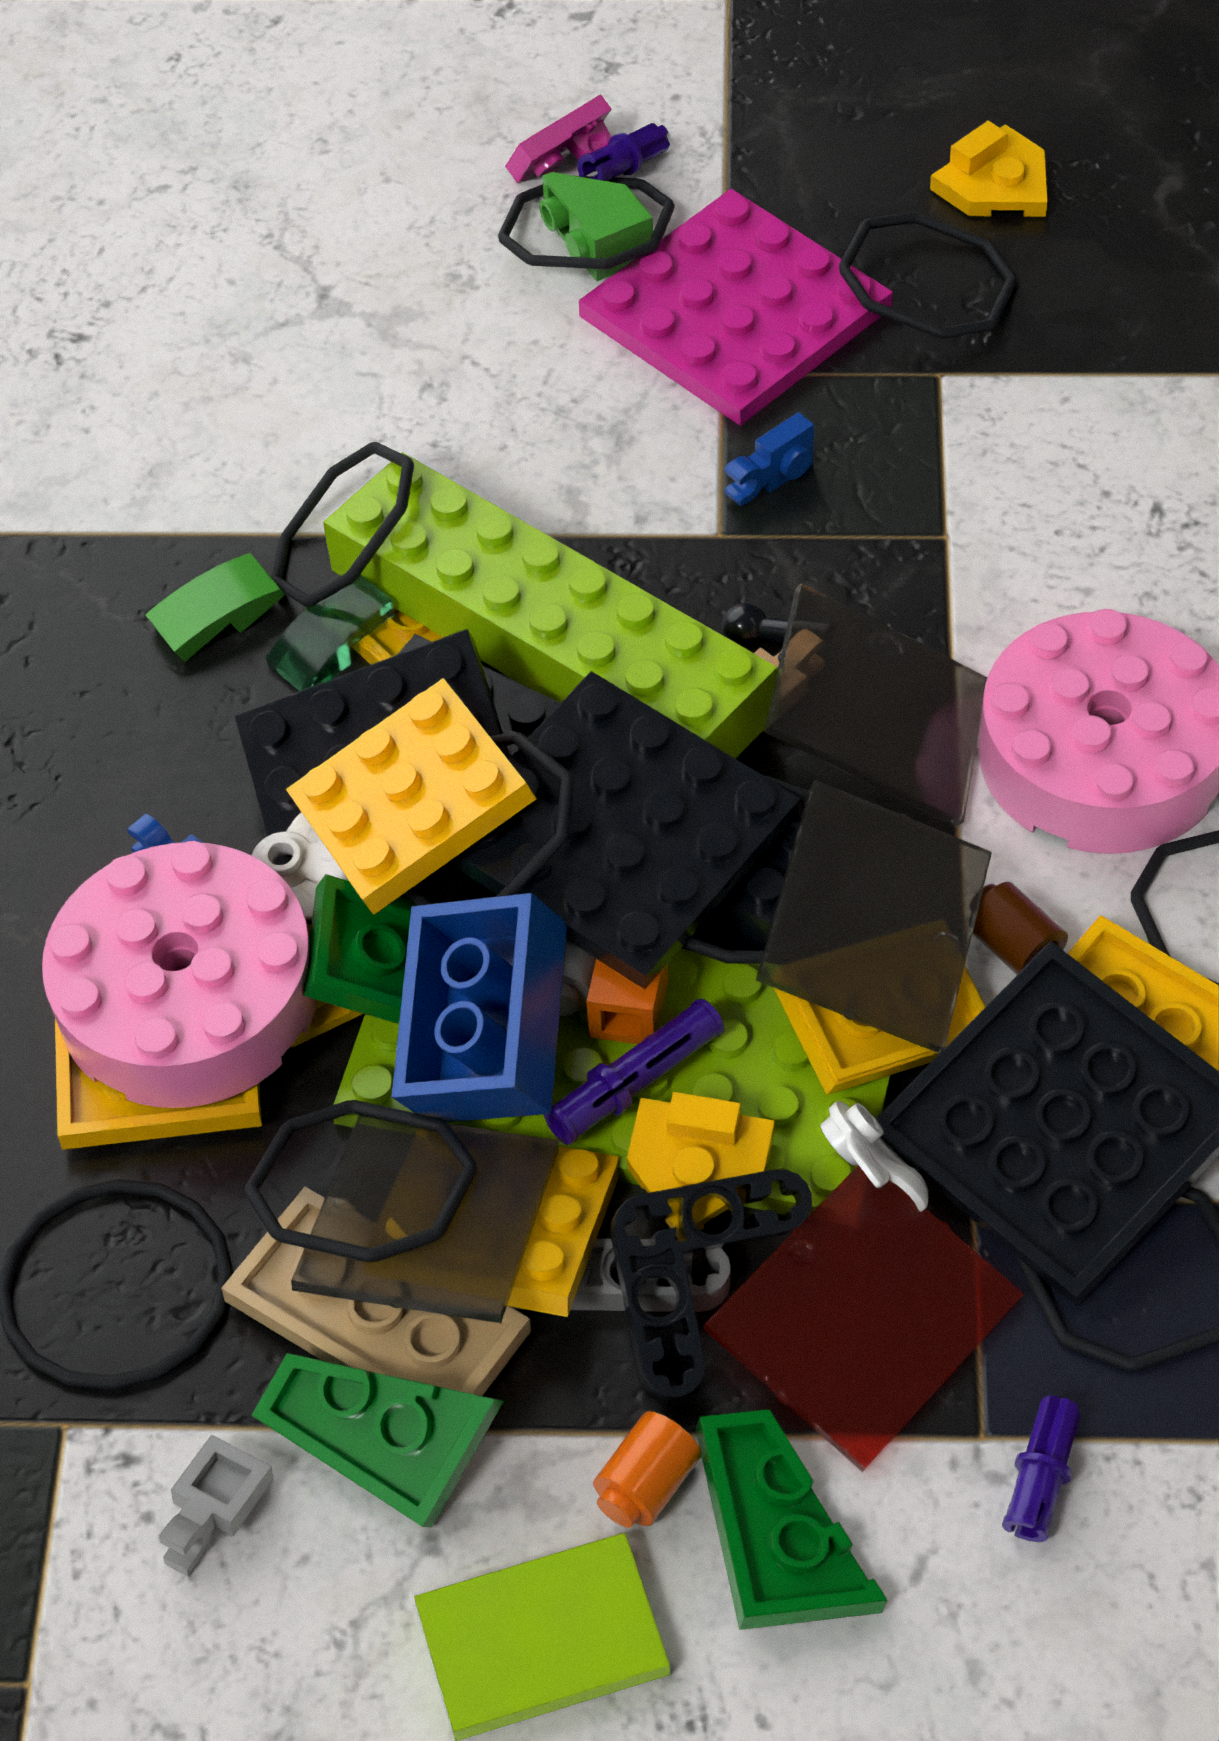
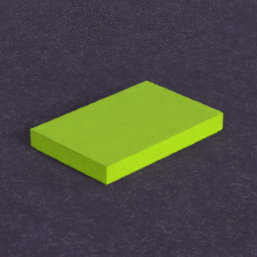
[414,1532,670,1741]

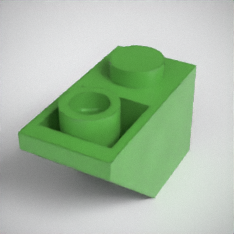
[539,172,653,281]

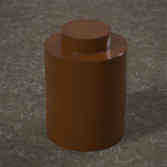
[967,882,1068,975]

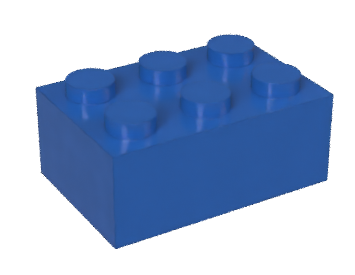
[392,893,567,1122]

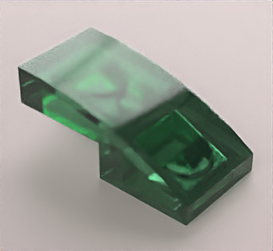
[266,574,394,691]

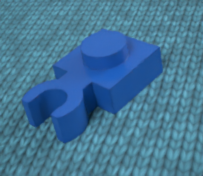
[724,412,814,506]

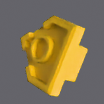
[930,120,1047,217]
[627,1092,775,1242]

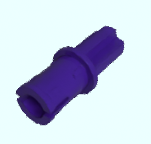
[577,123,670,181]
[1002,1395,1081,1542]

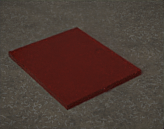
[703,1165,1024,1473]

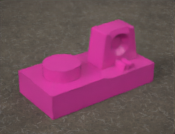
[505,94,612,183]

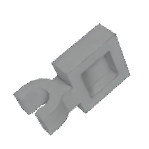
[159,1434,273,1577]

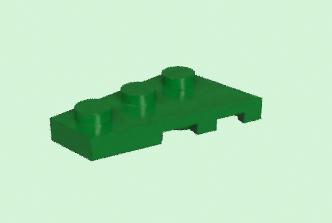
[251,1353,504,1528]
[696,1409,888,1630]

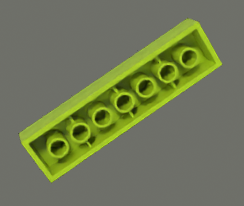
[323,452,779,759]

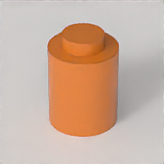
[593,1411,702,1528]

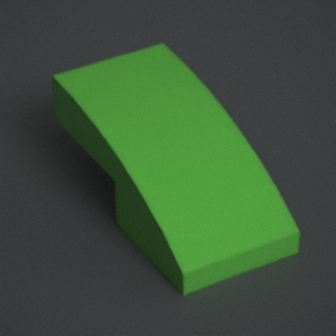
[145,553,285,662]

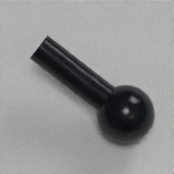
[721,603,833,649]

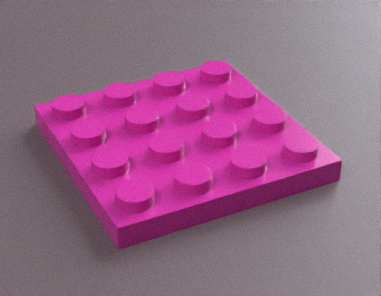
[579,188,893,426]

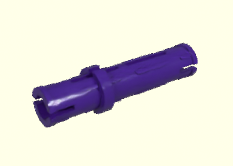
[544,998,725,1145]

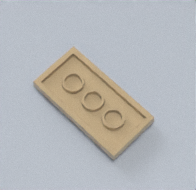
[221,1187,531,1396]

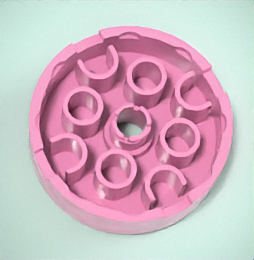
[979,609,1219,854]
[42,841,317,1108]

